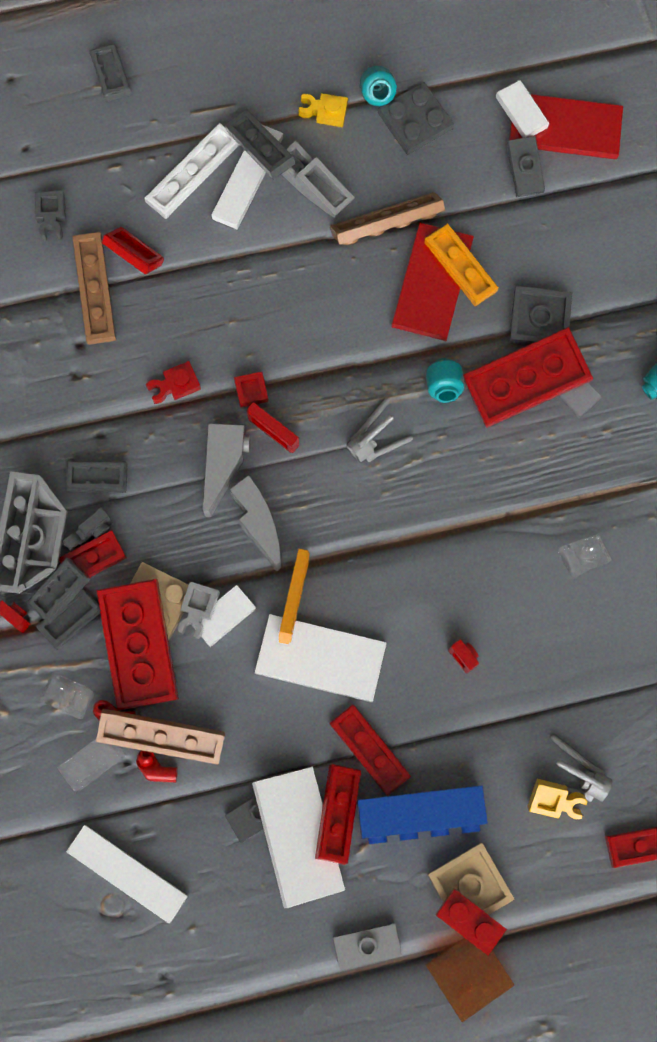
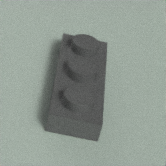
[225,110,296,180]

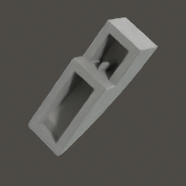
[281,141,355,218]
[230,475,281,571]

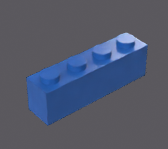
[357,786,488,844]

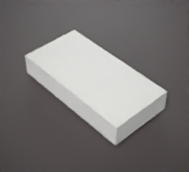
[496,80,549,138]
[191,585,256,647]

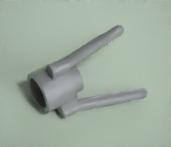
[346,398,413,463]
[550,735,613,802]

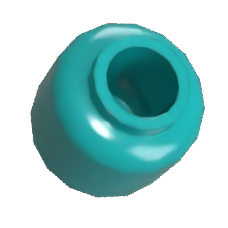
[359,65,397,106]
[426,358,465,403]

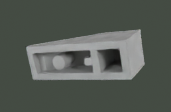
[203,424,250,517]

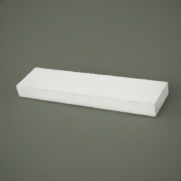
[145,123,239,219]
[212,125,283,230]
[66,825,188,924]

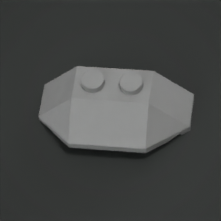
[0,471,68,594]

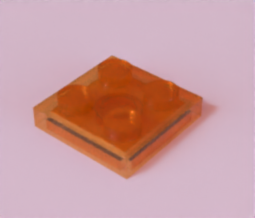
[425,938,515,1022]

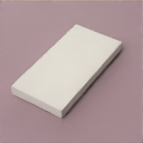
[255,614,387,702]
[252,767,345,908]

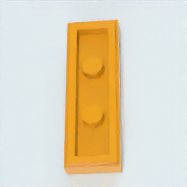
[424,223,499,306]
[279,549,310,644]

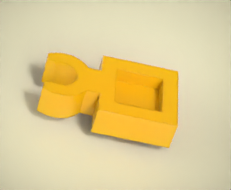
[298,93,348,127]
[527,779,588,819]

